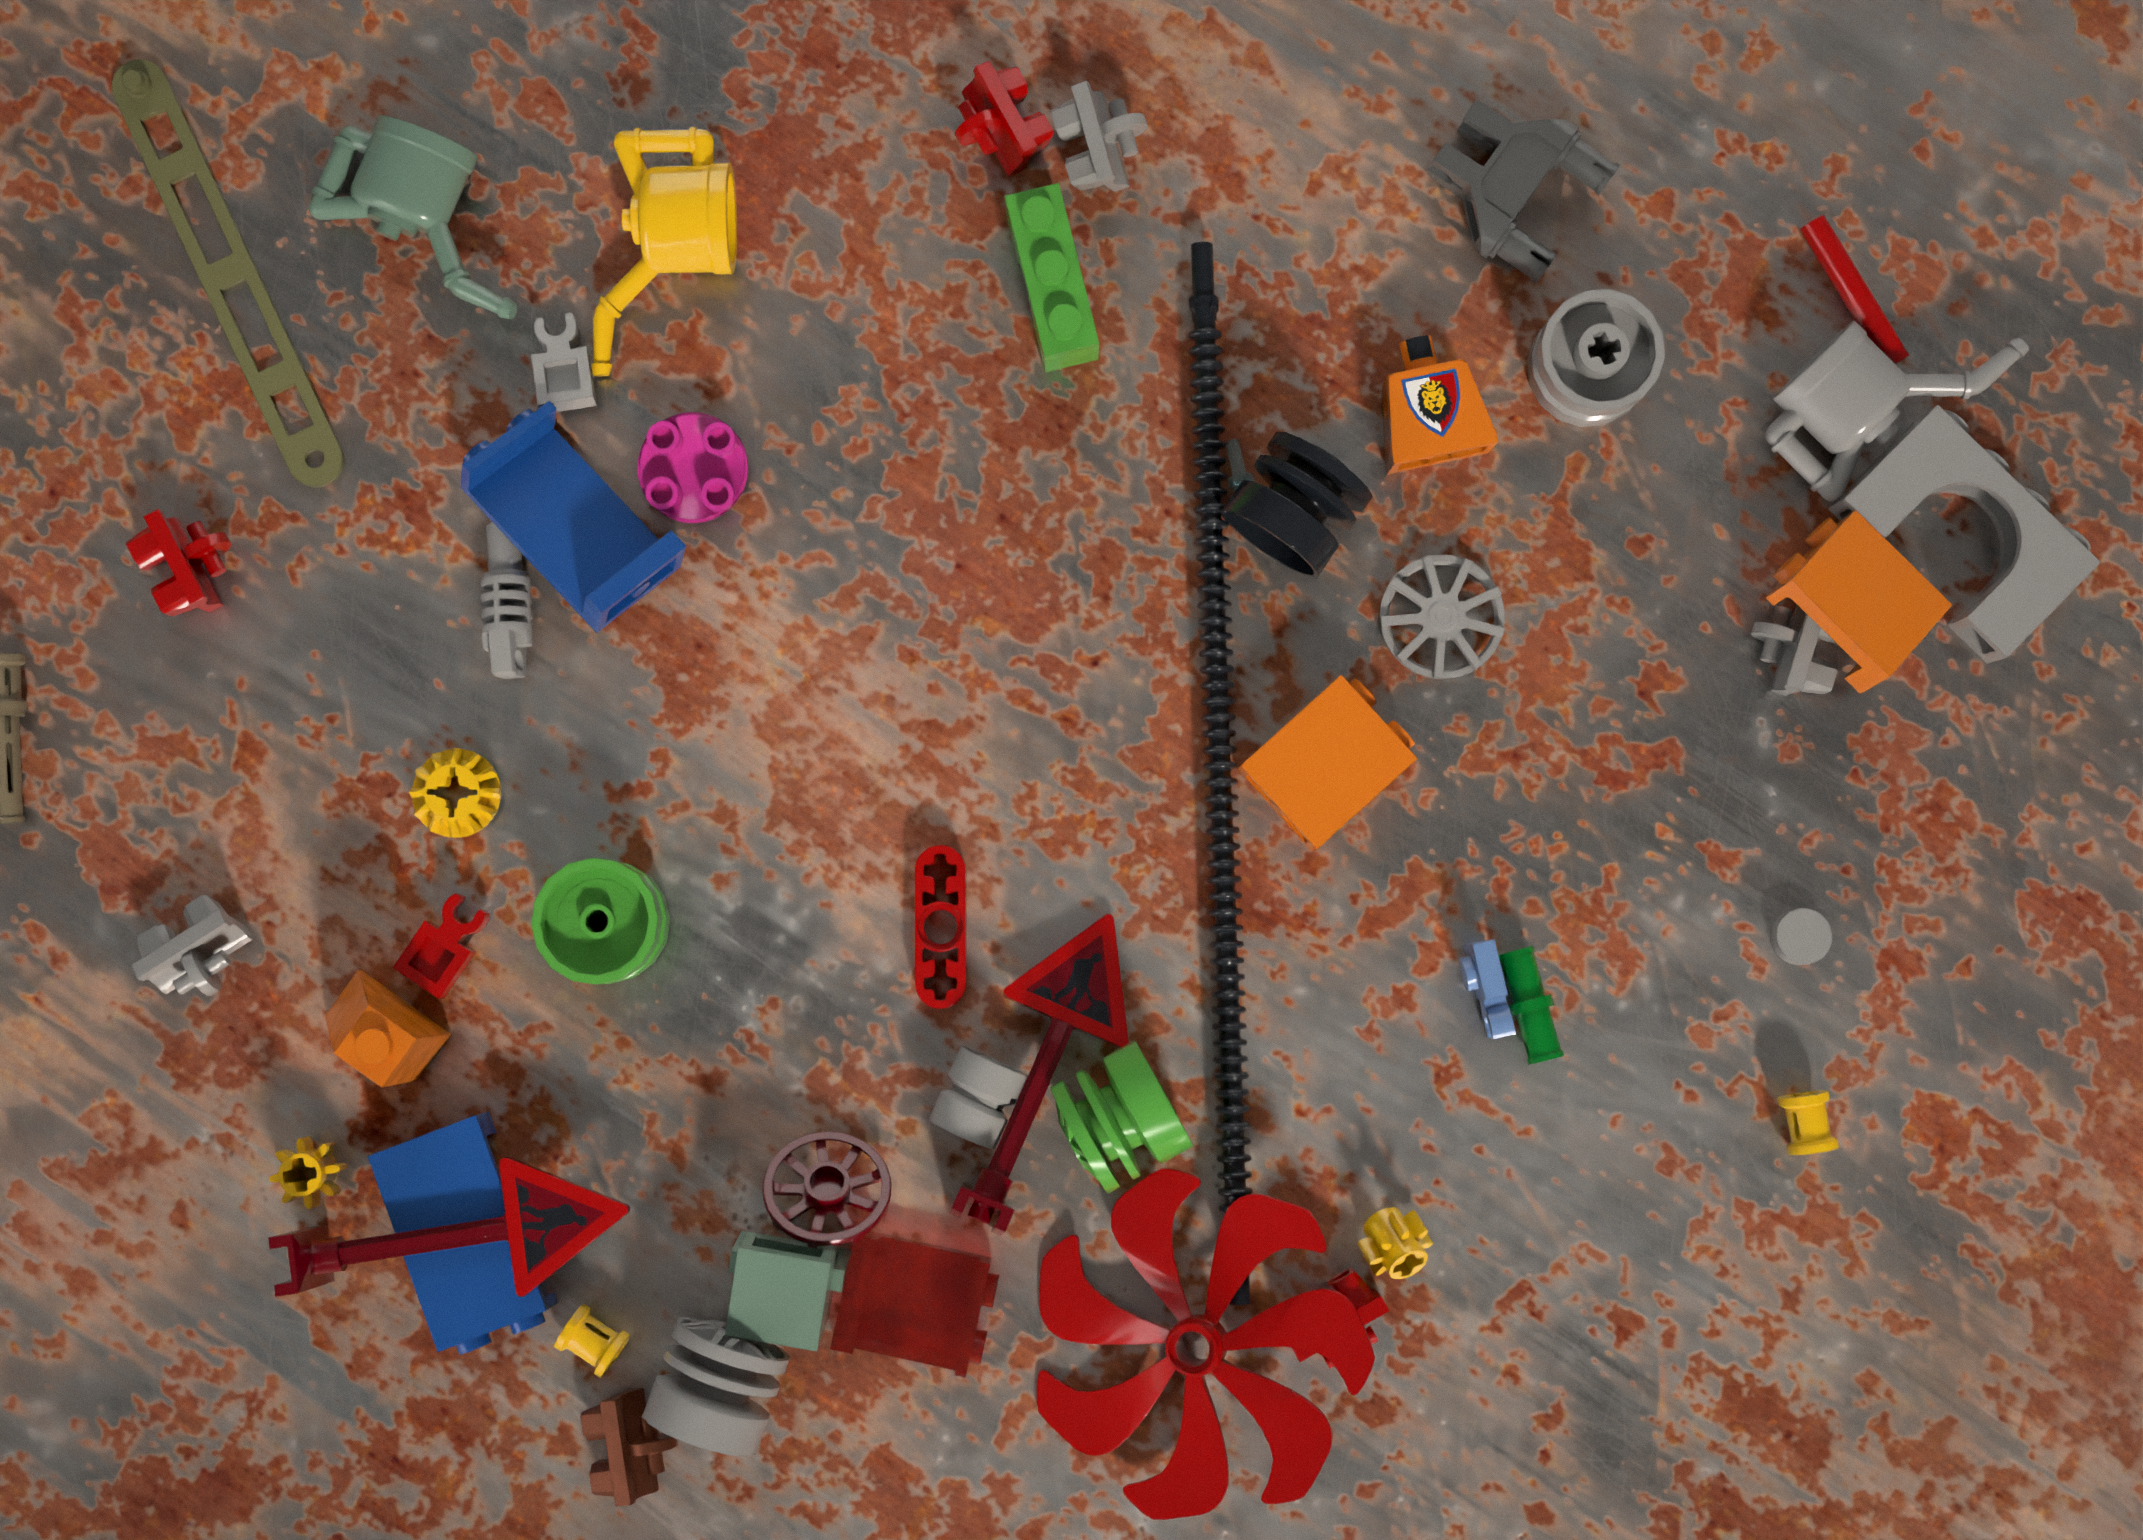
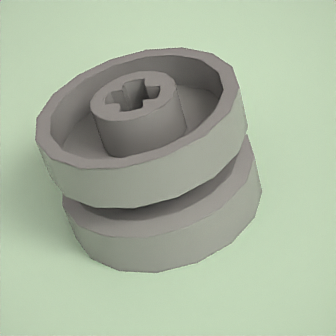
[1527,289,1665,427]

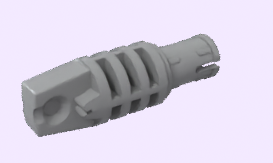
[480,523,533,679]

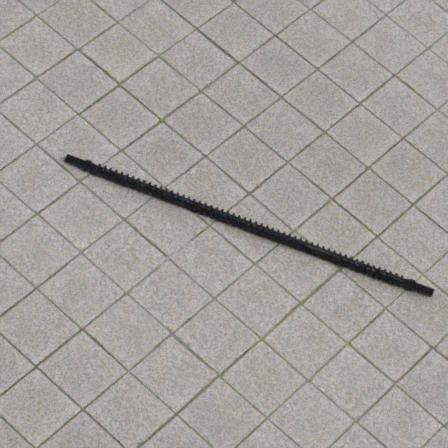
[1188,242,1253,1305]

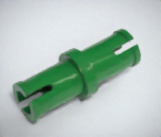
[1498,946,1564,1065]

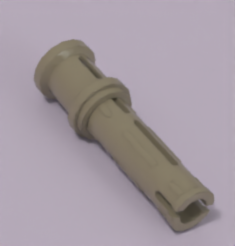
[0,653,28,824]

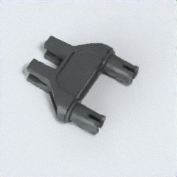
[1427,99,1620,283]

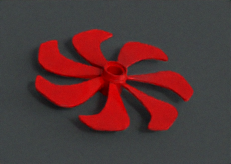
[1037,1168,1375,1520]

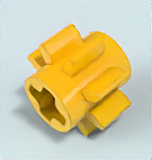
[269,1136,348,1209]
[1357,1207,1433,1279]

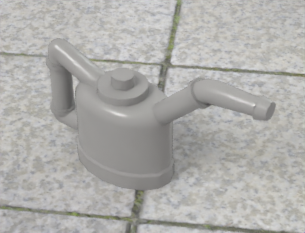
[1765,320,2029,501]

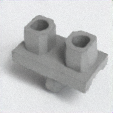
[1051,81,1148,192]
[1751,604,1838,696]
[131,895,253,996]

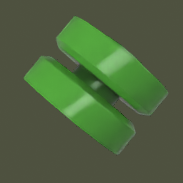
[531,858,671,985]

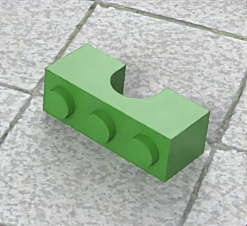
[1005,183,1099,372]

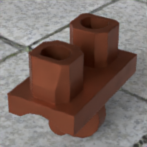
[580,1388,678,1507]

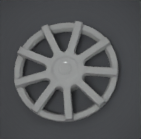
[1379,555,1505,679]

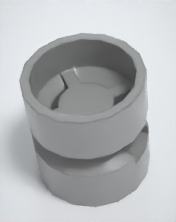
[928,1046,1028,1150]

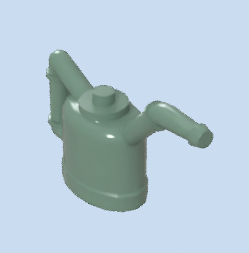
[308,115,517,319]

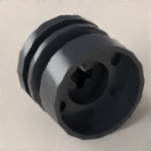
[1221,432,1373,579]

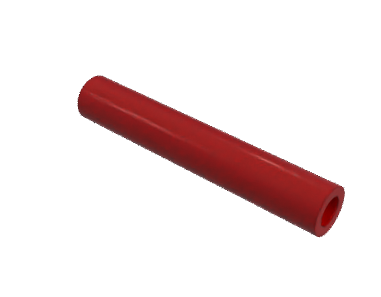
[1800,214,1910,364]

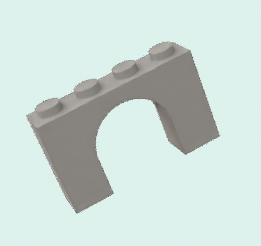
[1828,405,2101,664]

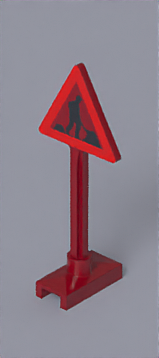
[949,914,1129,1236]
[268,1157,630,1297]

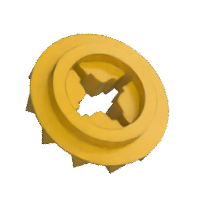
[409,748,501,838]

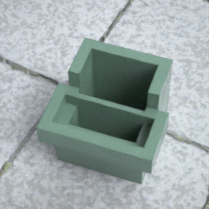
[725,1231,852,1351]

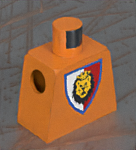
[1381,335,1498,475]

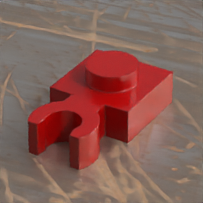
[392,893,490,999]

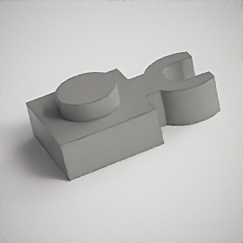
[531,313,597,412]

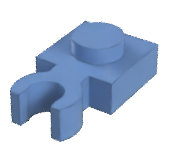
[1459,939,1516,1039]

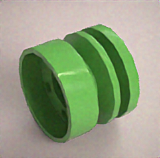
[1050,1040,1194,1194]

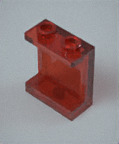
[830,1231,1000,1378]

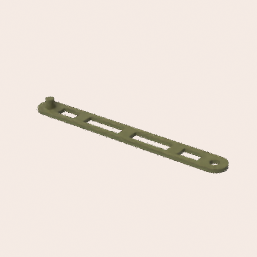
[112,59,344,487]

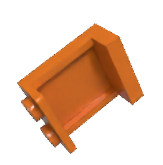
[1765,510,1953,694]
[1237,675,1418,852]

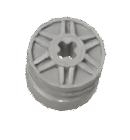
[642,1317,790,1457]

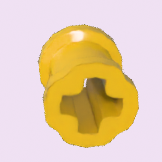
[1778,1090,1839,1155]
[554,1304,631,1379]

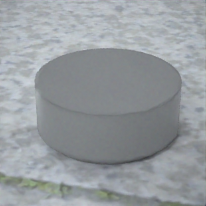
[1770,908,1832,965]

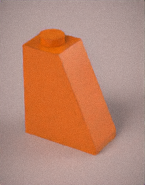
[325,970,451,1088]

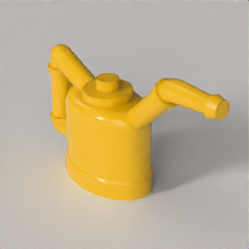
[591,127,737,376]

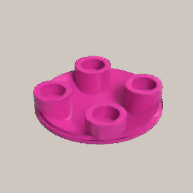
[637,412,748,523]

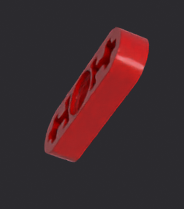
[915,845,967,1009]

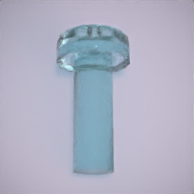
[1226,439,1254,491]

